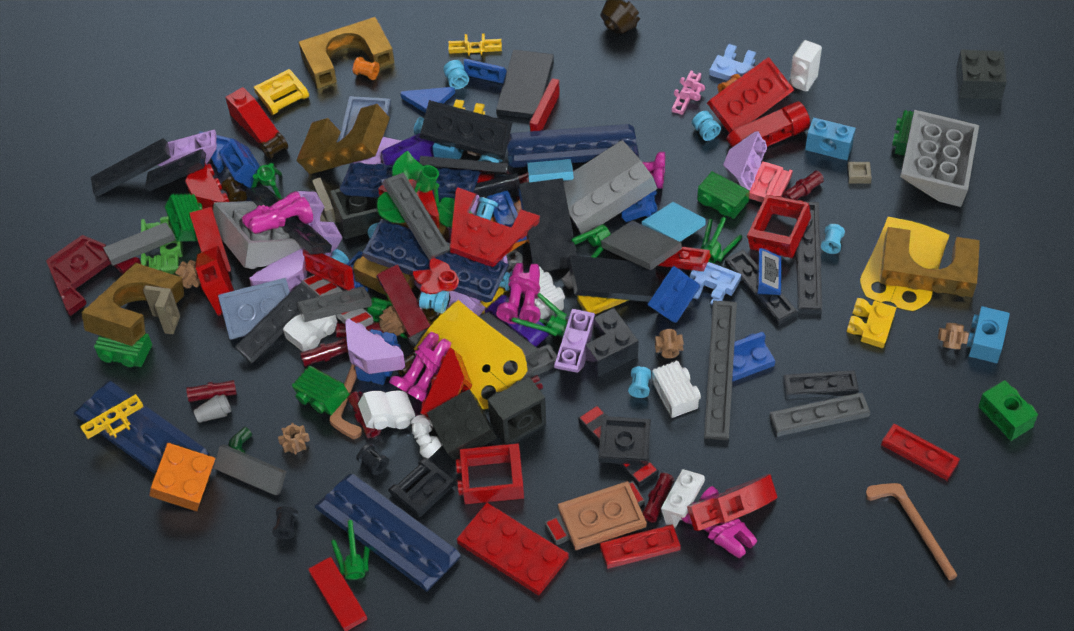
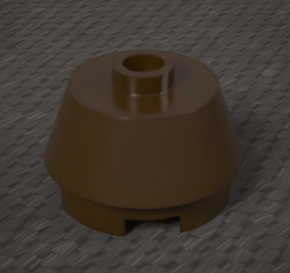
[600,0,641,34]

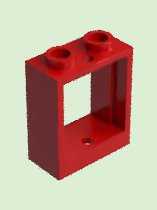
[747,194,811,258]
[456,443,524,504]

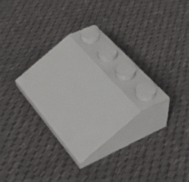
[900,110,979,207]
[563,140,657,234]
[213,201,303,269]

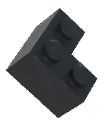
[586,308,639,377]

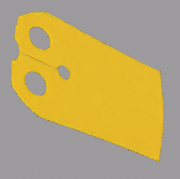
[860,217,949,311]
[414,300,527,409]

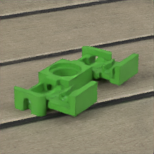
[141,216,183,276]

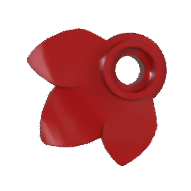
[413,258,459,294]

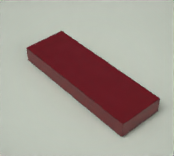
[376,264,430,338]

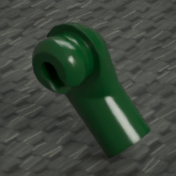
[228,426,252,453]

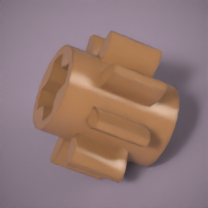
[175,260,200,288]
[379,306,405,336]
[938,323,969,349]
[655,329,684,358]
[278,423,310,455]

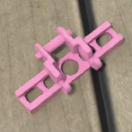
[672,70,705,115]

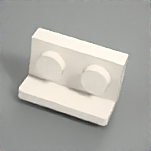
[661,469,705,528]

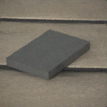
[601,220,682,270]

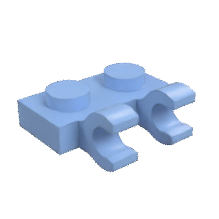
[709,44,756,81]
[690,262,742,305]

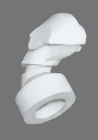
[411,415,443,459]

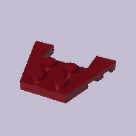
[46,235,141,316]

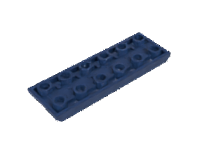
[507,124,639,168]
[340,162,480,202]
[362,219,509,302]
[73,381,210,475]
[315,474,461,591]

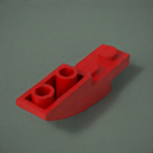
[687,474,778,531]

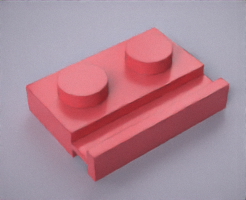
[749,161,793,203]

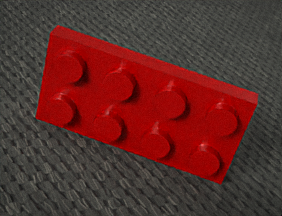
[707,57,794,133]
[457,503,569,596]

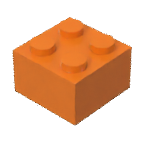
[149,443,215,511]

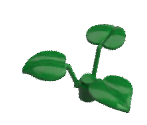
[377,151,473,228]

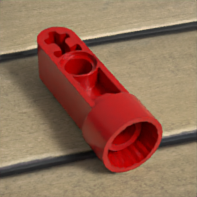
[727,101,811,147]

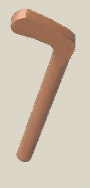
[330,364,362,439]
[866,483,957,580]

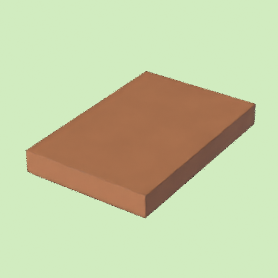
[558,481,647,550]

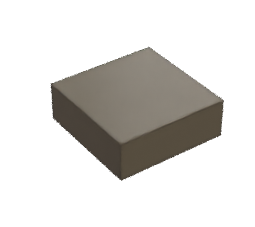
[847,162,872,184]

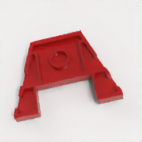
[450,187,540,267]

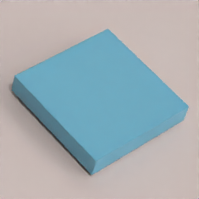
[527,159,574,182]
[642,202,706,242]

